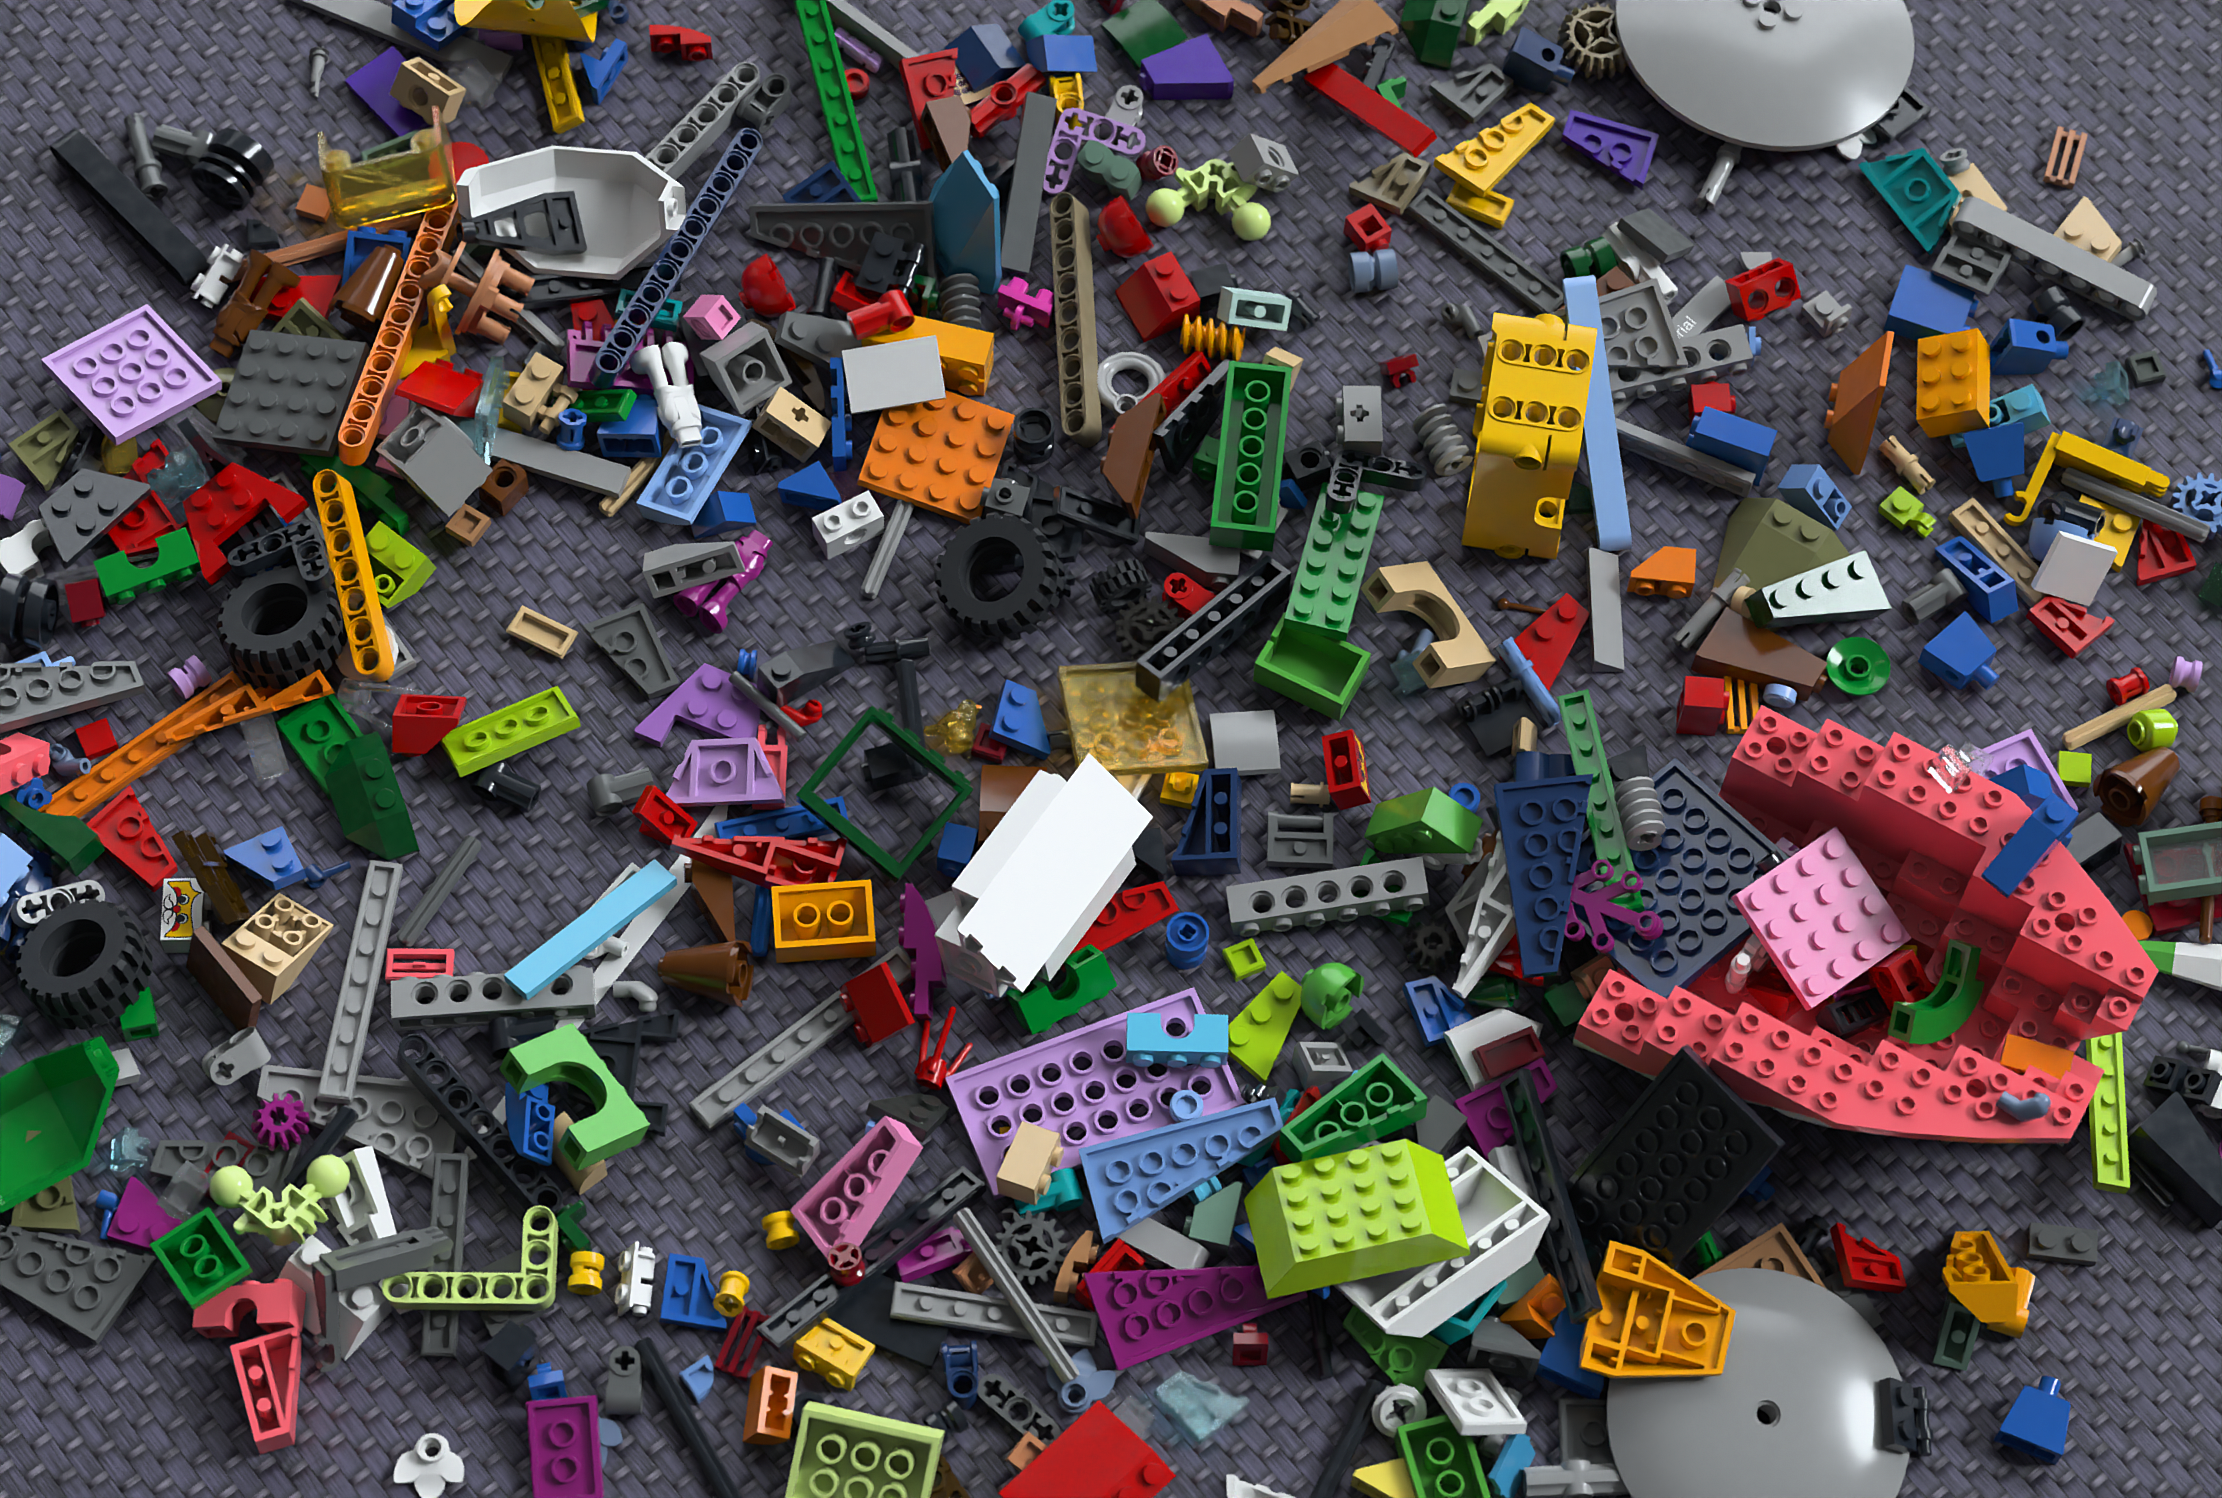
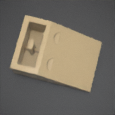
[221,893,334,1004]

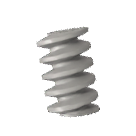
[1413,404,1473,476]
[1614,776,1666,851]

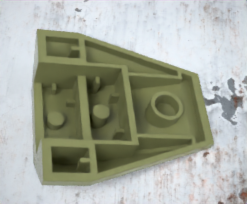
[1712,497,1850,633]

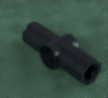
[887,127,923,202]

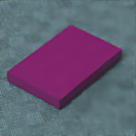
[526,1395,604,1498]

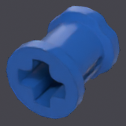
[556,409,587,451]

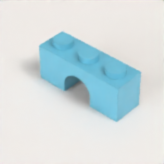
[1126,1013,1228,1068]

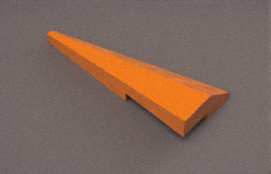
[163,670,334,743]

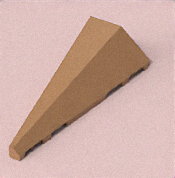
[1252,0,1399,94]

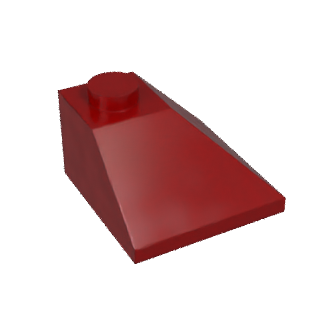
[392,694,467,757]

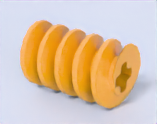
[1180,314,1247,361]

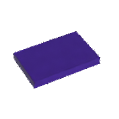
[345,46,431,138]

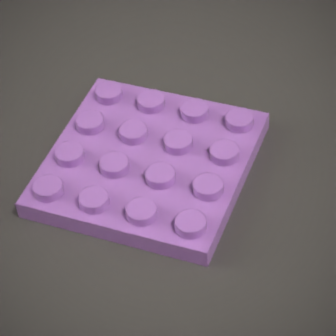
[41,304,222,446]

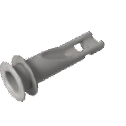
[308,47,329,98]
[2111,238,2146,267]

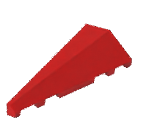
[670,834,847,890]

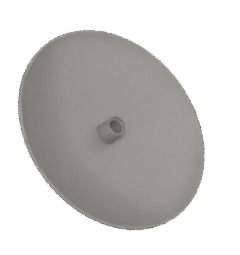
[1606,1268,1909,1498]

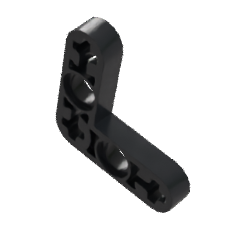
[1325,450,1427,514]
[228,520,335,592]

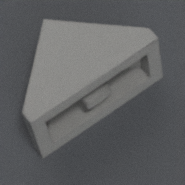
[1292,1042,1353,1091]

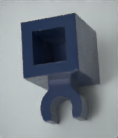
[2101,416,2144,459]

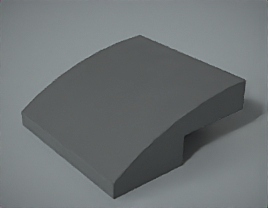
[1931,229,2012,297]

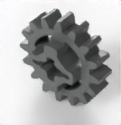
[993,1210,1067,1286]

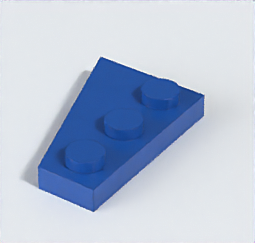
[830,357,853,472]

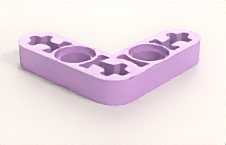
[1043,108,1146,196]

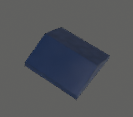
[945,24,1026,93]

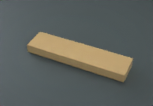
[1948,497,2048,608]

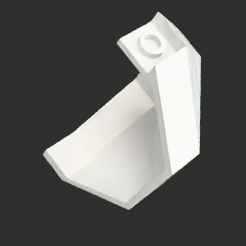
[456,146,686,280]

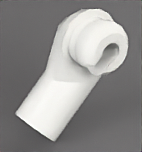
[583,936,629,960]

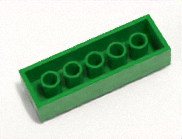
[1209,361,1292,552]

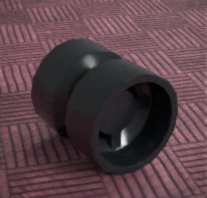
[2027,286,2086,341]
[1013,408,1054,464]

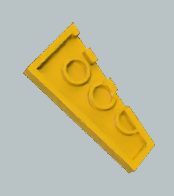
[1433,102,1555,198]

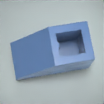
[1777,464,1852,530]

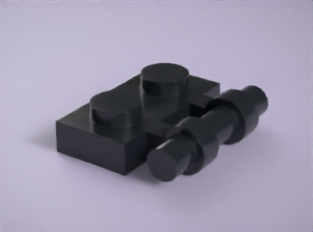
[855,232,926,298]
[1879,1377,1934,1457]

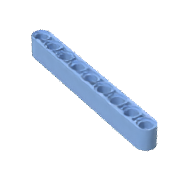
[1562,275,1632,552]

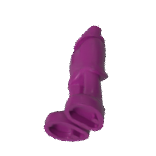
[673,530,773,634]

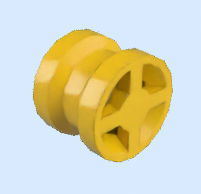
[761,1211,800,1250]

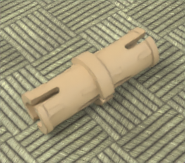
[1879,436,1936,495]

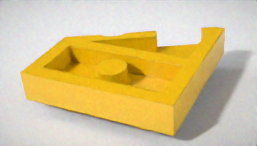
[2079,495,2141,573]

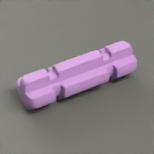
[834,28,884,73]

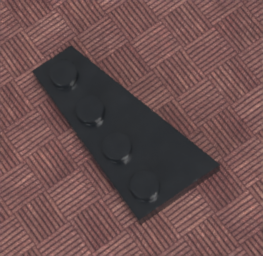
[1153,359,1231,475]

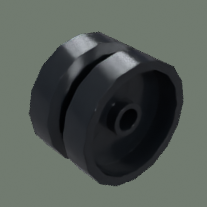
[0,573,59,649]

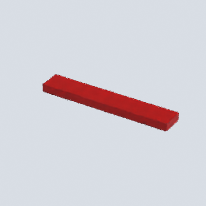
[1303,63,1438,159]

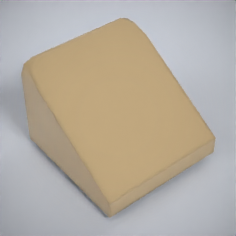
[1511,717,1538,756]

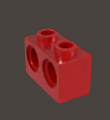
[1725,258,1802,322]
[1868,949,1934,1014]

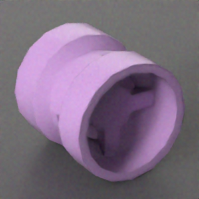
[166,655,212,700]

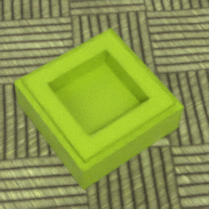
[2057,751,2092,788]
[1222,938,1266,982]

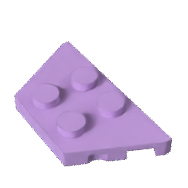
[666,737,785,807]

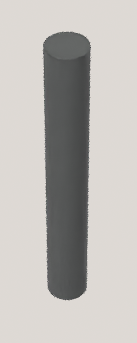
[728,671,807,743]

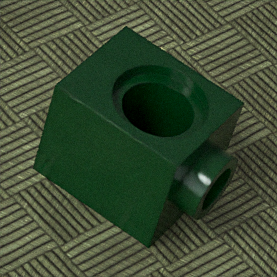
[1540,980,1589,1039]

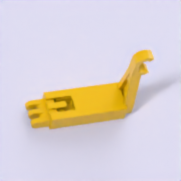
[364,284,457,381]
[2003,431,2170,526]

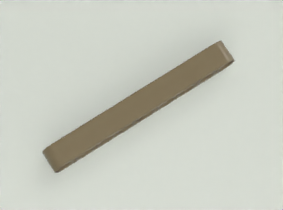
[1049,192,1102,448]

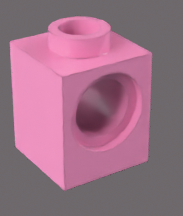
[683,295,741,340]

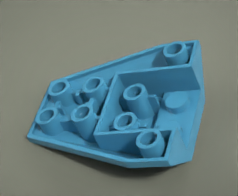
[929,150,1002,295]

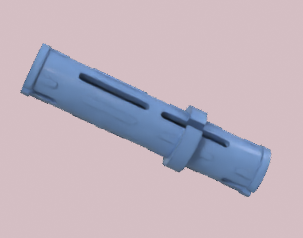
[1495,637,1562,728]

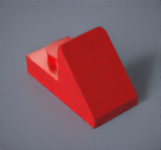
[632,785,698,846]

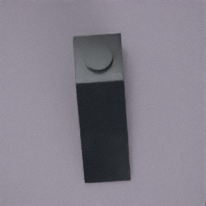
[757,640,855,708]

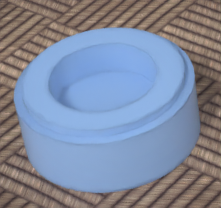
[1763,684,1797,708]
[1169,1090,1203,1123]

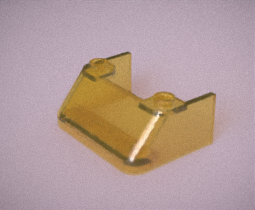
[317,105,456,229]

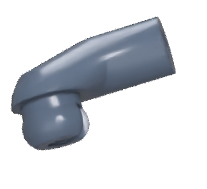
[1395,629,1434,671]
[49,743,91,776]
[1996,1091,2051,1122]

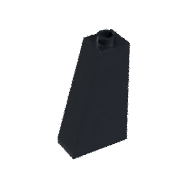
[2127,1092,2222,1229]

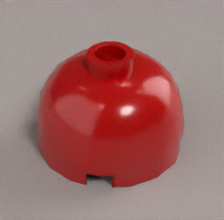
[1096,196,1154,259]
[738,253,796,318]

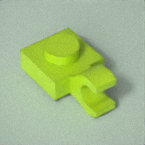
[1878,486,1936,538]

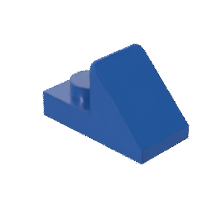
[579,38,628,105]

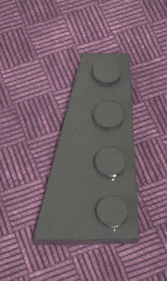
[150,1140,303,1203]

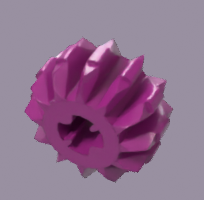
[251,1093,310,1152]

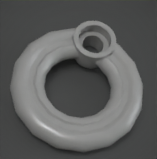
[1097,352,1166,418]

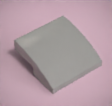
[1209,710,1281,776]

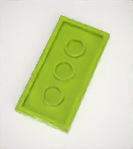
[439,686,581,778]

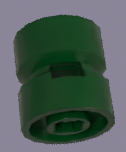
[1560,236,1617,280]

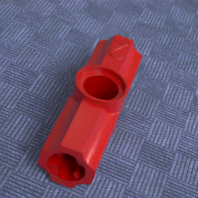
[969,63,1046,139]

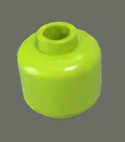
[2127,708,2178,752]

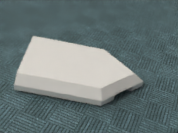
[1443,1008,1543,1092]

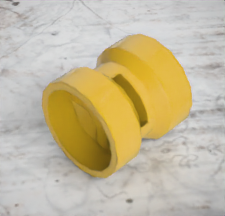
[567,1251,605,1295]

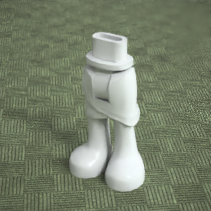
[629,342,703,448]

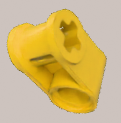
[1048,72,1084,130]

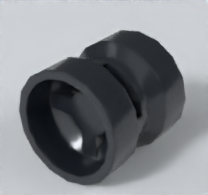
[922,1399,969,1445]

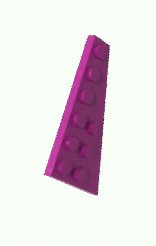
[1082,1265,1308,1371]

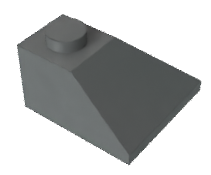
[1465,1316,1541,1381]

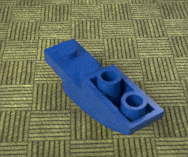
[505,1082,555,1167]

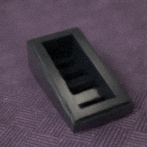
[1815,987,1892,1040]

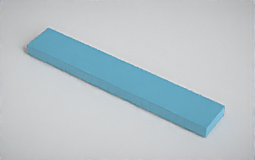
[504,859,677,1001]

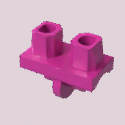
[997,277,1054,331]

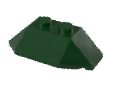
[1400,0,1471,71]
[324,731,420,862]

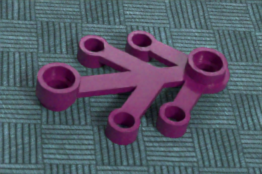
[1564,859,1664,953]

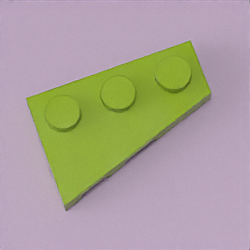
[1228,971,1302,1085]

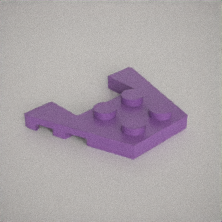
[634,663,761,748]

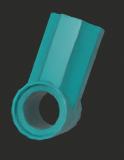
[1013,1168,1084,1218]

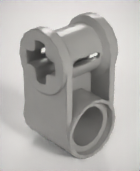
[1099,85,1143,148]
[202,1027,271,1085]

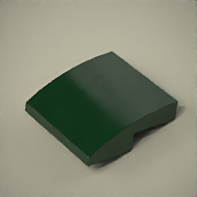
[1100,0,1188,71]

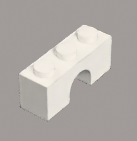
[0,519,52,583]

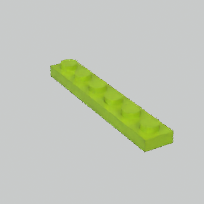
[2086,1032,2130,1194]

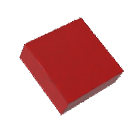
[75,718,119,761]

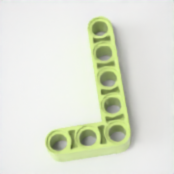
[382,1205,558,1311]

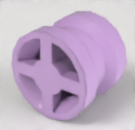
[2169,656,2203,693]

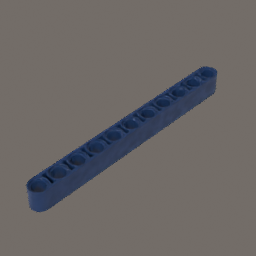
[588,128,763,389]

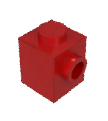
[1687,381,1736,427]

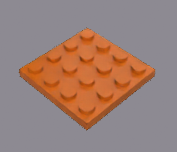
[857,390,1015,525]

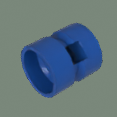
[1164,912,1209,970]

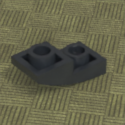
[2143,1055,2222,1106]

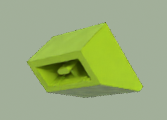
[350,521,436,608]

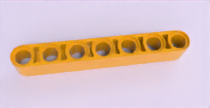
[313,469,394,682]

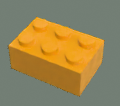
[1916,328,1990,438]

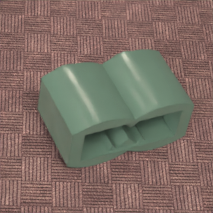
[1076,140,1143,201]

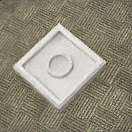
[2031,531,2118,606]

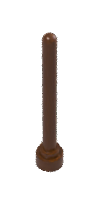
[2199,796,2222,945]

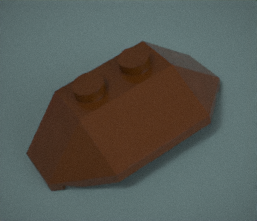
[1100,393,1167,519]

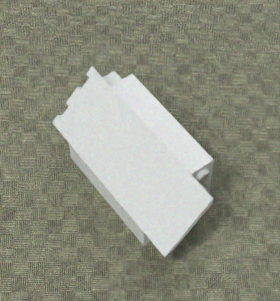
[934,754,1153,998]

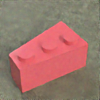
[230,1326,303,1454]

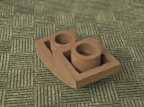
[1054,1230,1099,1304]

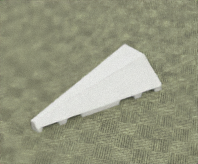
[1452,830,1516,999]
[306,1146,411,1314]

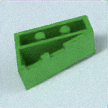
[1364,787,1483,854]

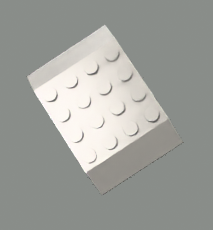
[1334,1146,1550,1337]

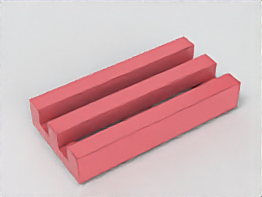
[385,948,455,984]

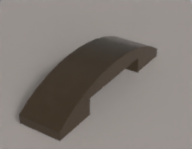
[747,318,826,418]

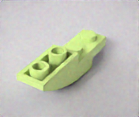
[1465,0,1530,46]

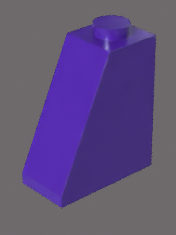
[1138,33,1234,100]

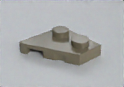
[1349,152,1431,215]

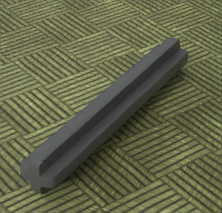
[396,835,481,947]

